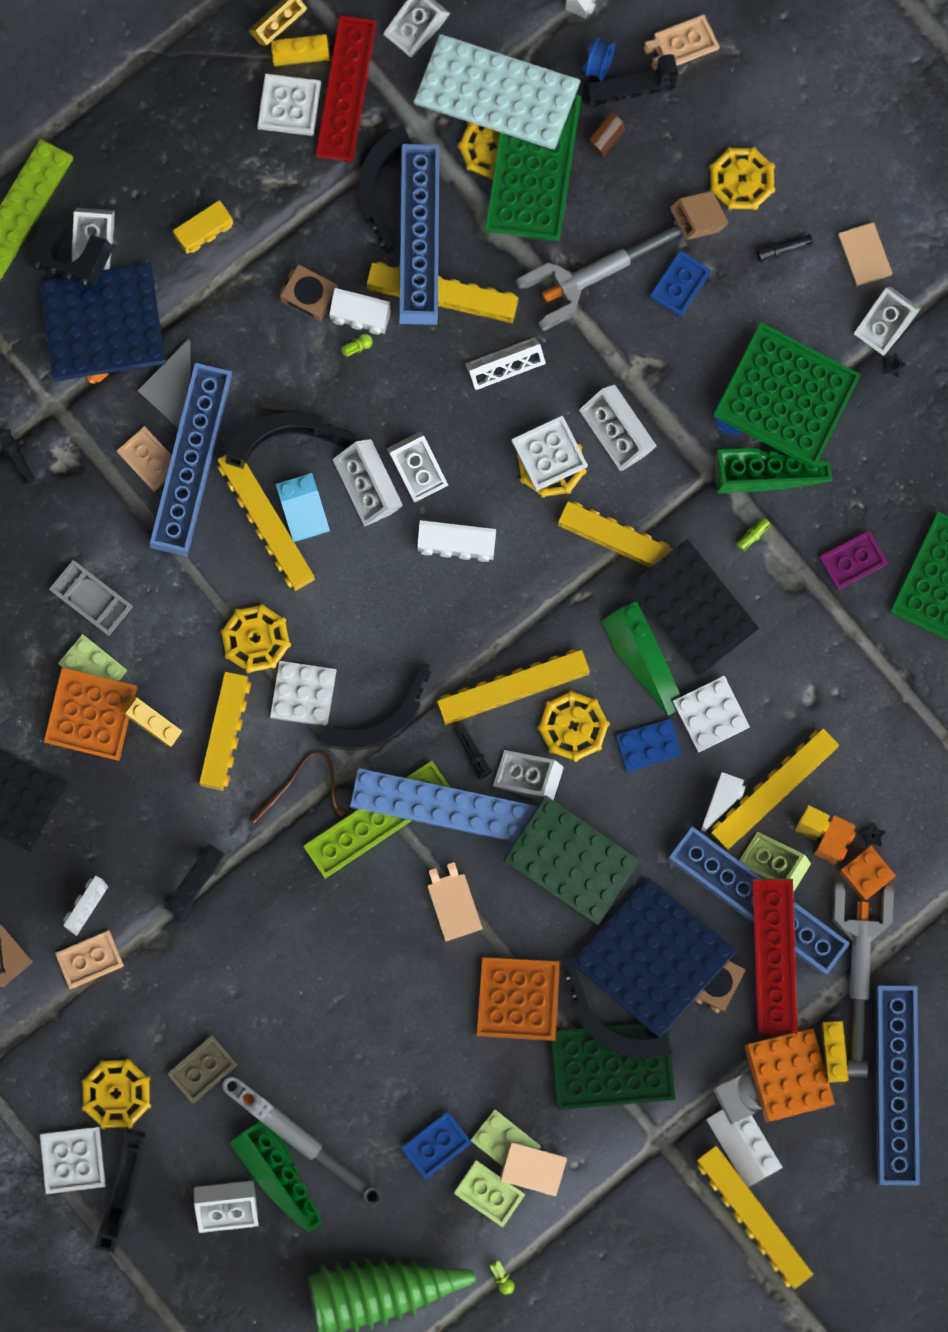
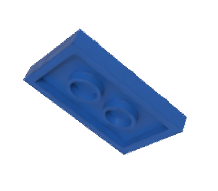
[650,251,712,317]
[616,719,682,773]
[401,1111,472,1180]

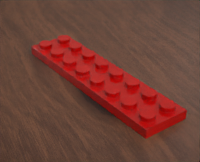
[316,16,377,163]
[753,879,798,1035]

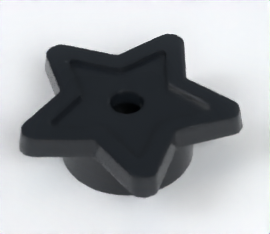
[882,353,906,377]
[861,823,886,847]

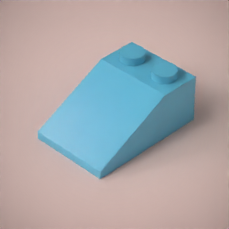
[276,473,330,542]

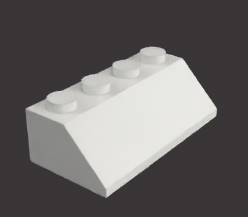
[579,385,656,471]
[333,439,403,526]
[417,520,496,562]
[706,1110,782,1187]

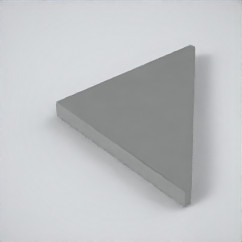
[138,340,191,429]

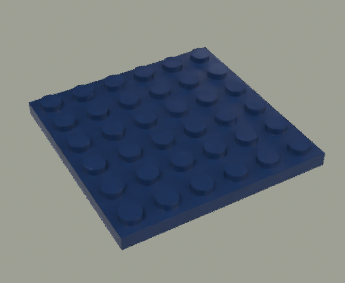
[40,263,166,382]
[571,878,737,1038]

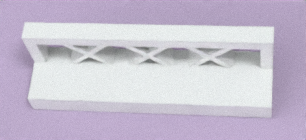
[465,337,546,390]

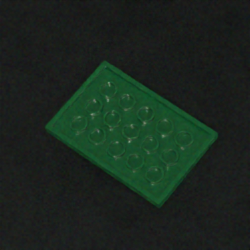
[503,795,640,925]
[552,1024,676,1110]

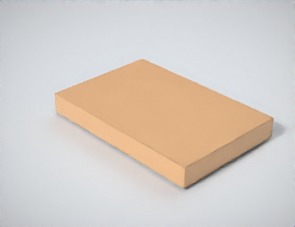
[838,222,892,287]
[116,426,172,493]
[55,930,124,989]
[499,1142,567,1196]

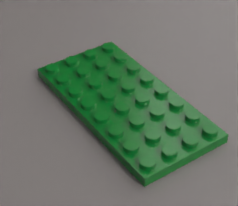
[485,95,581,241]

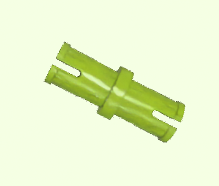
[735,517,771,552]

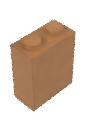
[670,191,729,240]

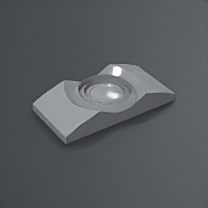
[49,560,133,636]
[713,1071,762,1125]

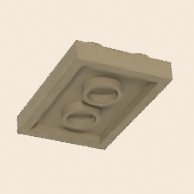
[167,1036,238,1104]

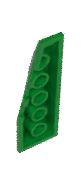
[715,448,833,493]
[601,601,681,716]
[230,1121,323,1233]

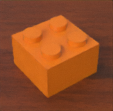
[814,815,856,865]
[839,846,896,902]

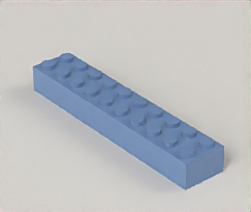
[399,144,439,325]
[150,363,232,557]
[350,768,537,842]
[668,827,850,977]
[875,986,920,1186]

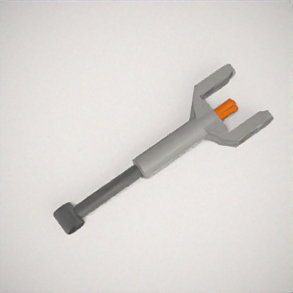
[516,220,685,331]
[832,882,894,1078]
[222,1077,381,1205]

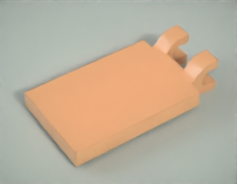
[643,15,720,70]
[427,862,483,942]

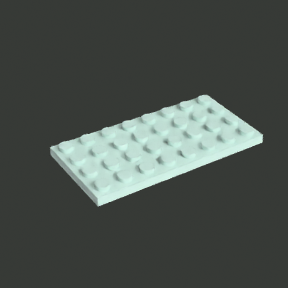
[414,34,580,150]

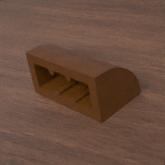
[588,112,626,158]

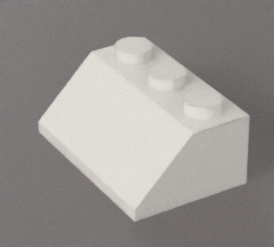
[330,288,391,334]
[194,1181,258,1233]

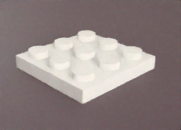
[258,74,321,136]
[511,416,588,491]
[270,661,337,726]
[672,676,750,753]
[63,876,108,936]
[40,1127,106,1194]

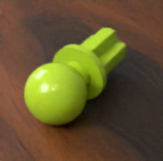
[341,334,373,356]
[489,1260,515,1295]

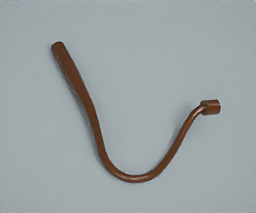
[249,750,347,825]

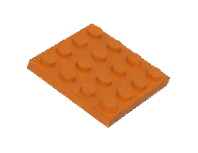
[44,667,137,761]
[477,958,560,1041]
[744,1029,835,1123]

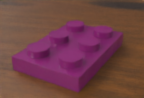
[819,530,888,591]

